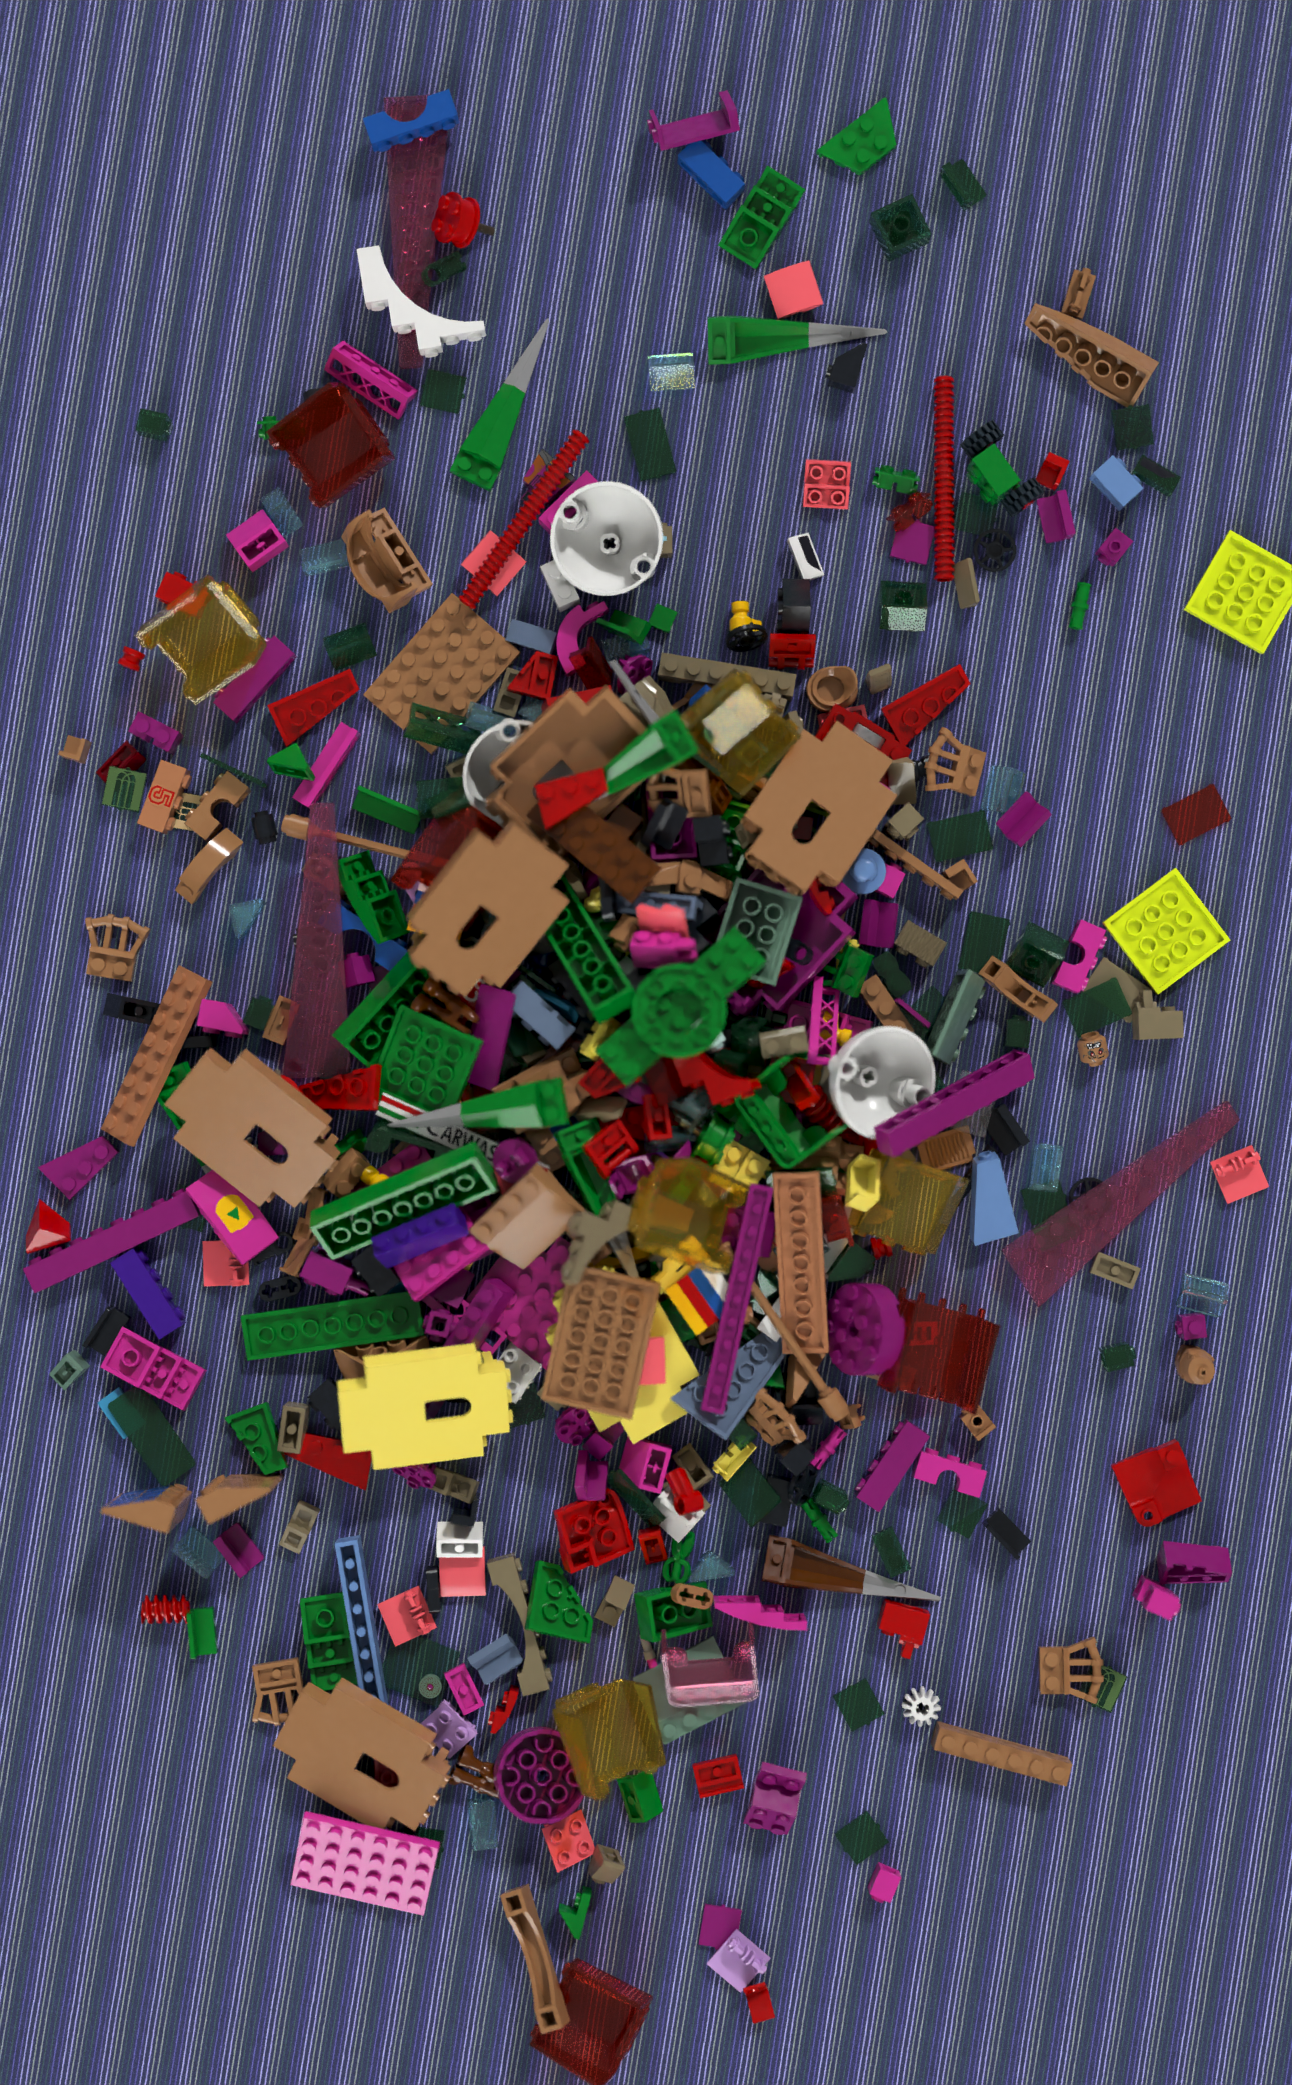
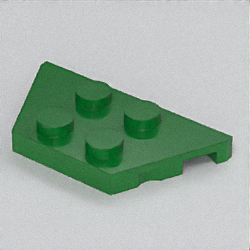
[816,97,896,176]

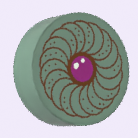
[419,1674,442,1699]

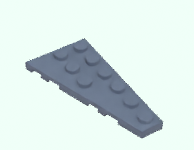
[670,1332,786,1440]

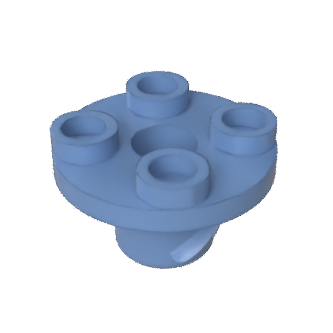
[842,848,886,894]

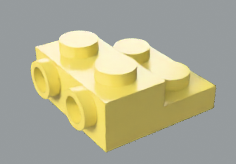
[707,1140,772,1200]

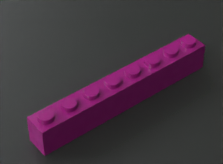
[873,1049,1035,1157]
[23,1188,202,1294]
[425,1278,515,1420]

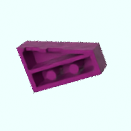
[1156,1541,1232,1584]

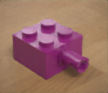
[300,1246,370,1297]

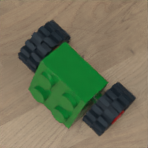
[960,420,1045,517]

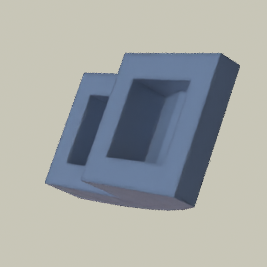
[505,619,557,654]

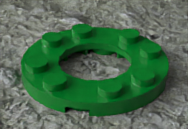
[632,964,726,1058]

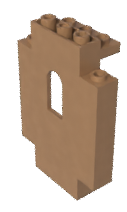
[485,685,647,848]
[740,721,898,896]
[407,820,569,997]
[164,1048,340,1208]
[273,1678,451,1831]

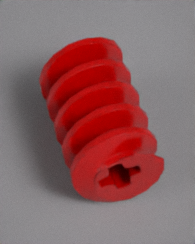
[804,1085,842,1133]
[141,1594,191,1624]

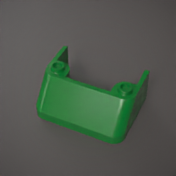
[735,1053,849,1169]

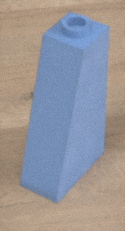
[969,1151,1019,1246]

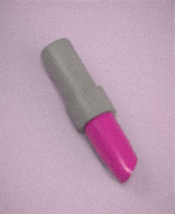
[639,1635,657,1669]

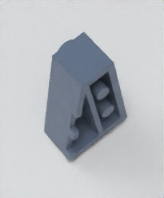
[510,979,575,1049]

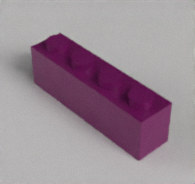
[213,636,297,724]
[854,1419,930,1512]

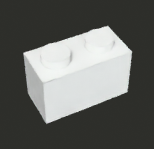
[540,560,580,612]
[436,1522,483,1558]

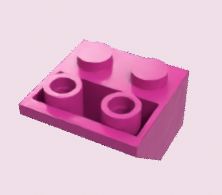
[226,509,289,573]
[197,999,250,1038]
[616,1436,672,1494]

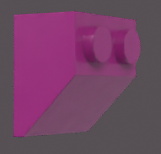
[718,1202,775,1257]

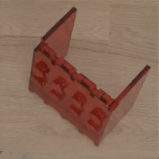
[877,1287,1000,1415]

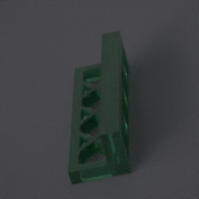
[403,702,494,755]

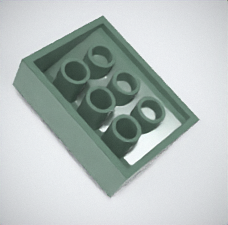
[716,877,803,986]
[925,969,986,1065]
[633,1636,746,1745]

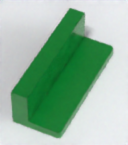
[352,785,423,835]

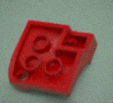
[1111,1439,1202,1527]
[553,1487,635,1574]

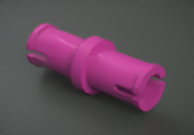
[810,1425,847,1470]

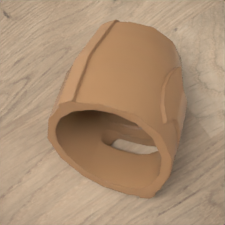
[1175,1345,1215,1385]

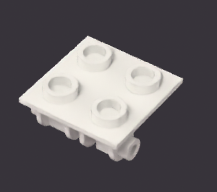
[498,1342,542,1404]
[645,1485,705,1543]

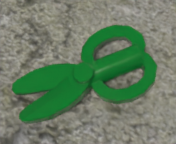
[662,1531,695,1584]

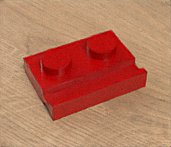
[692,1754,744,1799]

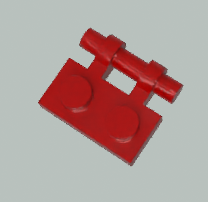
[768,633,816,670]

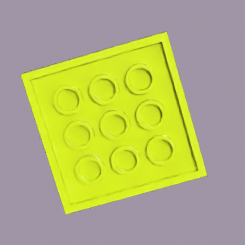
[1183,530,1292,654]
[1102,868,1230,995]

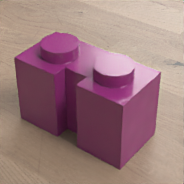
[128,711,184,755]

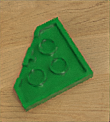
[525,1560,593,1644]

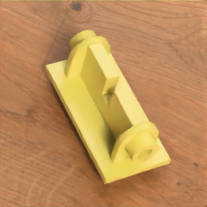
[579,1018,621,1062]
[712,1434,757,1482]

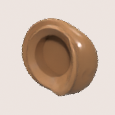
[806,666,858,712]

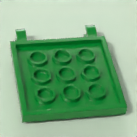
[377,1004,484,1112]

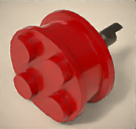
[431,192,495,248]

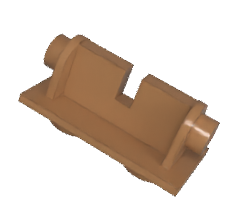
[1061,268,1096,319]

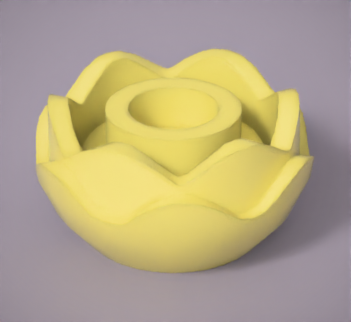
[583,886,601,913]

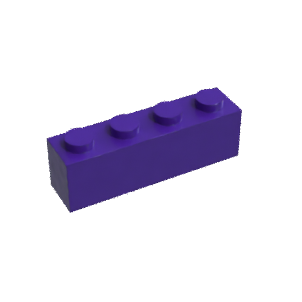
[371,1203,469,1269]
[110,1247,186,1340]

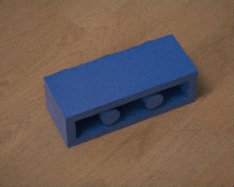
[678,140,745,210]

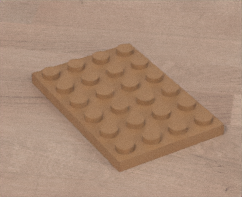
[363,593,521,755]
[541,1266,661,1420]

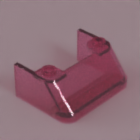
[661,1623,759,1707]

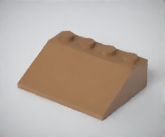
[469,1163,585,1269]
[196,1473,284,1525]

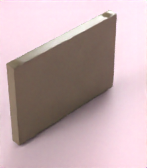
[1081,957,1152,1023]

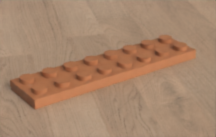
[101,965,213,1147]
[773,1171,829,1354]

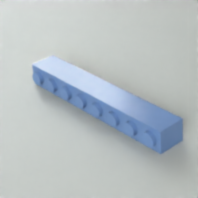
[335,1535,389,1705]

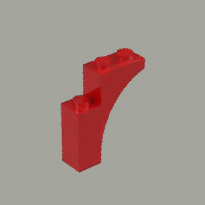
[673,1051,761,1107]

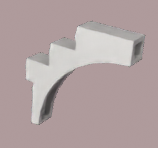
[357,245,486,358]

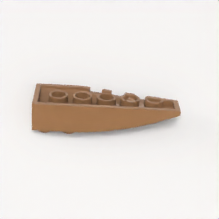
[1024,303,1159,410]

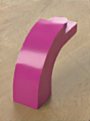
[556,601,609,677]

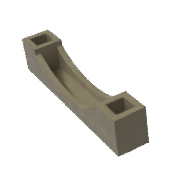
[658,653,797,702]
[487,1552,553,1696]

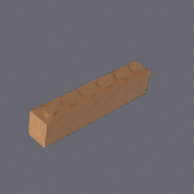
[931,1721,1073,1787]

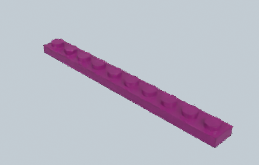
[700,1183,774,1415]

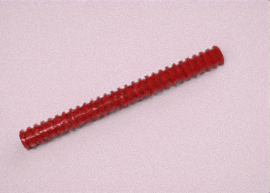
[934,376,955,582]
[458,430,590,609]

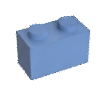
[1089,455,1144,512]

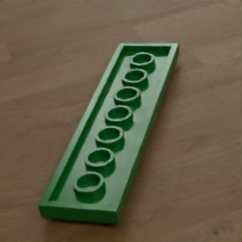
[241,1291,426,1361]

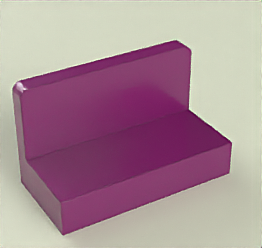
[1036,489,1076,544]
[996,791,1052,847]
[859,899,899,949]
[575,1450,609,1501]
[213,1522,264,1578]

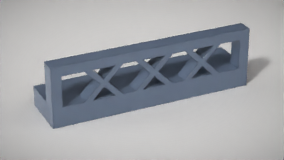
[616,891,703,921]

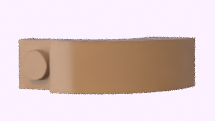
[175,828,244,904]
[978,956,1058,1023]

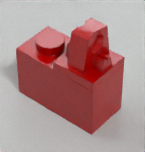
[877,1598,930,1659]

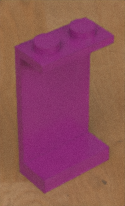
[647,90,740,151]

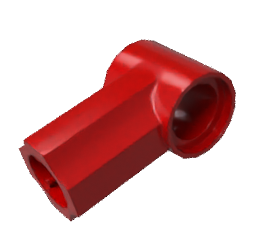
[665,1467,704,1516]

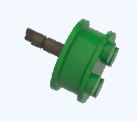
[673,1111,736,1167]

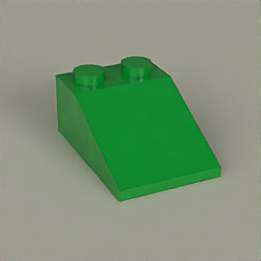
[634,1581,713,1643]

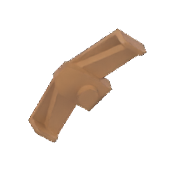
[648,859,733,902]
[279,1186,328,1277]

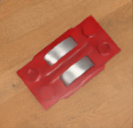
[814,703,912,787]

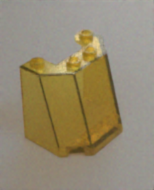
[135,574,267,706]
[680,669,802,796]
[846,1148,969,1256]
[627,1157,749,1274]
[552,1679,666,1800]

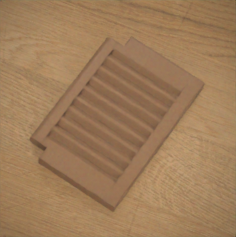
[917,1125,976,1174]

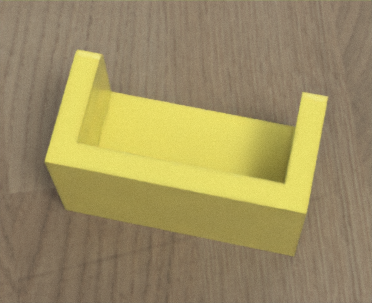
[845,1154,881,1212]

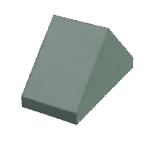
[49,1350,90,1391]

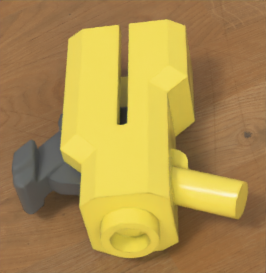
[647,1235,711,1295]

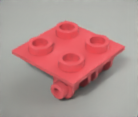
[1210,1145,1269,1204]
[202,1240,250,1286]
[377,1585,437,1647]
[542,1809,595,1873]

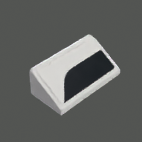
[787,533,824,581]

